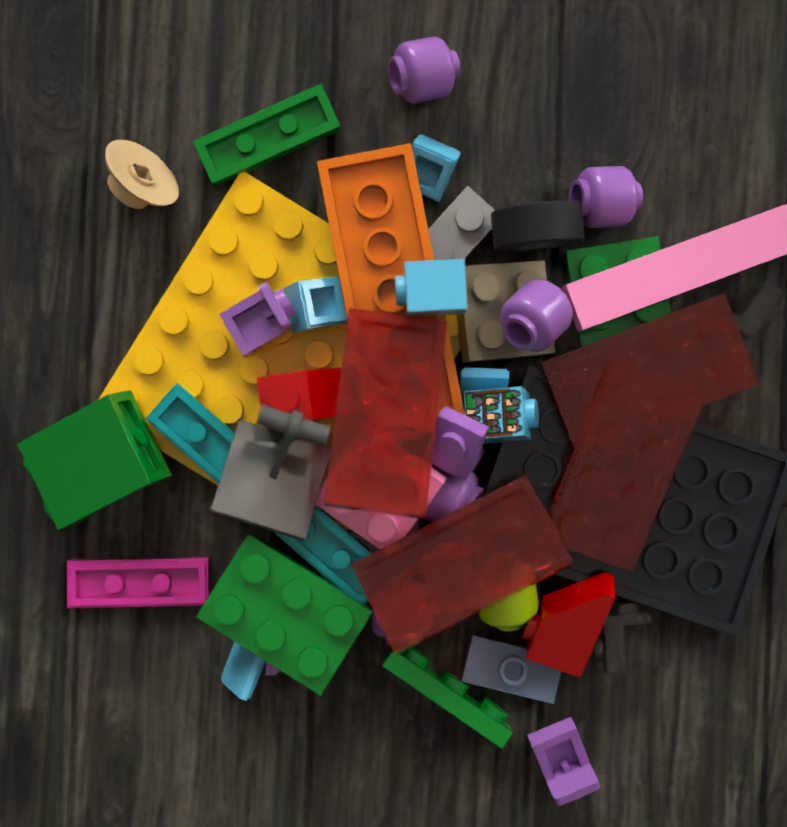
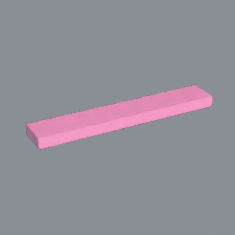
[561,204,787,332]

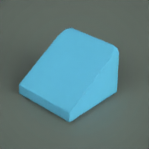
[412,134,461,202]
[284,276,348,334]
[459,368,509,407]
[221,641,266,701]

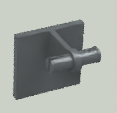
[210,404,332,541]

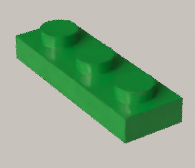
[193,84,341,188]
[382,644,513,749]

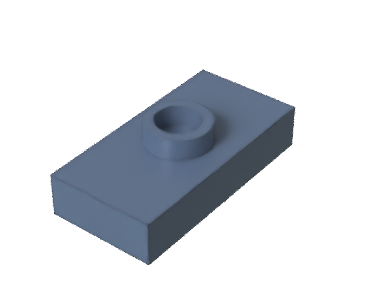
[461,633,561,704]

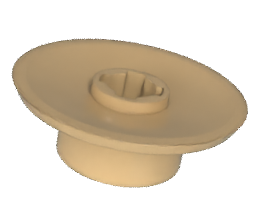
[105,140,179,209]

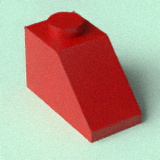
[257,366,363,421]
[520,572,615,677]

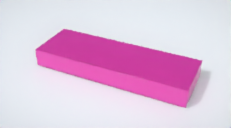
[67,557,211,608]

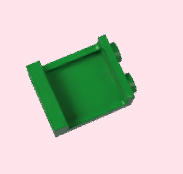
[17,390,172,530]

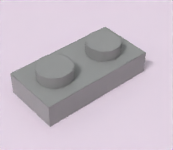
[428,186,495,260]

